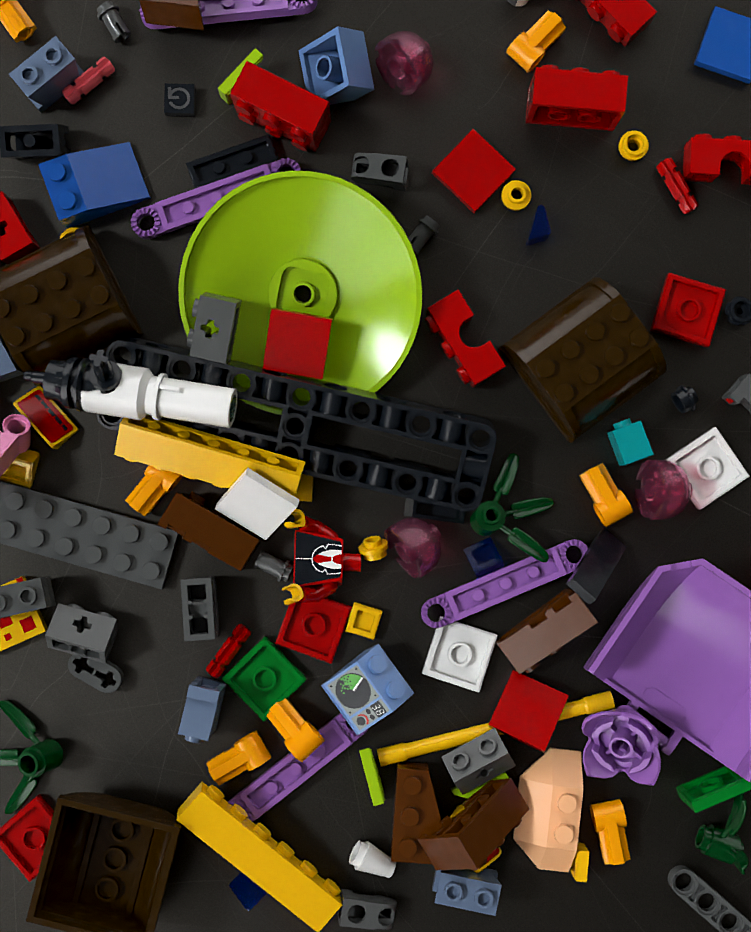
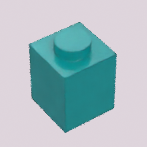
[607,418,654,466]

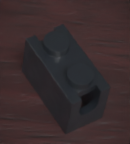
[0,124,71,159]

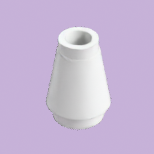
[349,840,396,878]

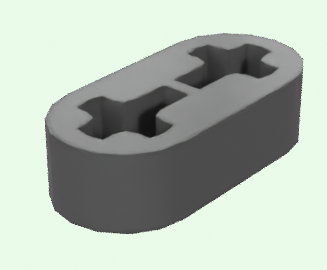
[68,655,124,693]

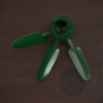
[470,453,554,563]
[0,700,63,814]
[695,793,749,875]

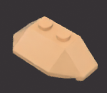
[513,747,583,873]

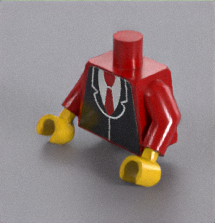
[282,509,361,605]

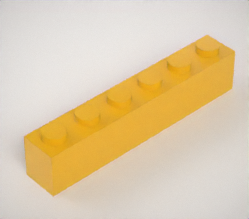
[114,415,306,497]
[176,782,342,932]

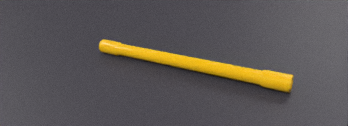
[377,691,615,767]

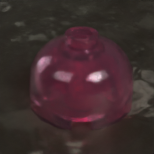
[375,31,434,95]
[635,460,693,520]
[384,517,441,579]

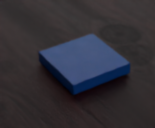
[694,6,751,84]

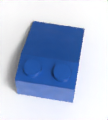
[38,142,151,229]

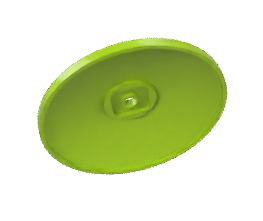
[178,171,422,415]

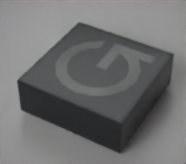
[164,83,196,117]

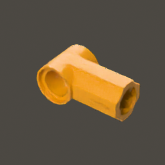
[0,0,37,43]
[506,10,566,73]
[579,463,633,527]
[125,465,183,516]
[267,698,325,762]
[206,730,271,786]
[590,799,631,865]

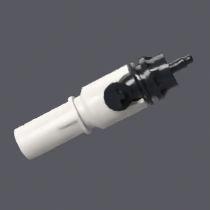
[23,350,237,428]

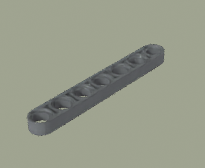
[668,865,751,932]

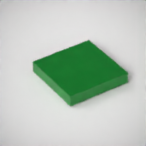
[222,636,307,722]
[676,766,751,813]

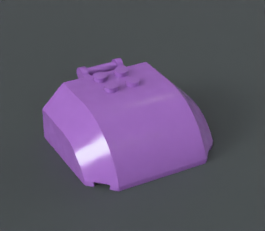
[583,558,751,782]

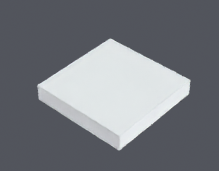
[664,427,749,510]
[215,468,300,540]
[422,616,498,692]

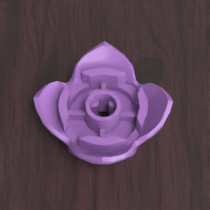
[581,705,661,786]

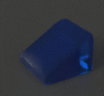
[526,205,551,245]
[463,537,504,579]
[229,872,267,912]

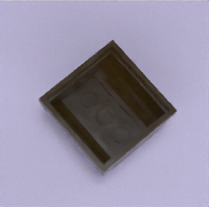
[0,225,144,386]
[498,277,667,443]
[26,792,182,932]

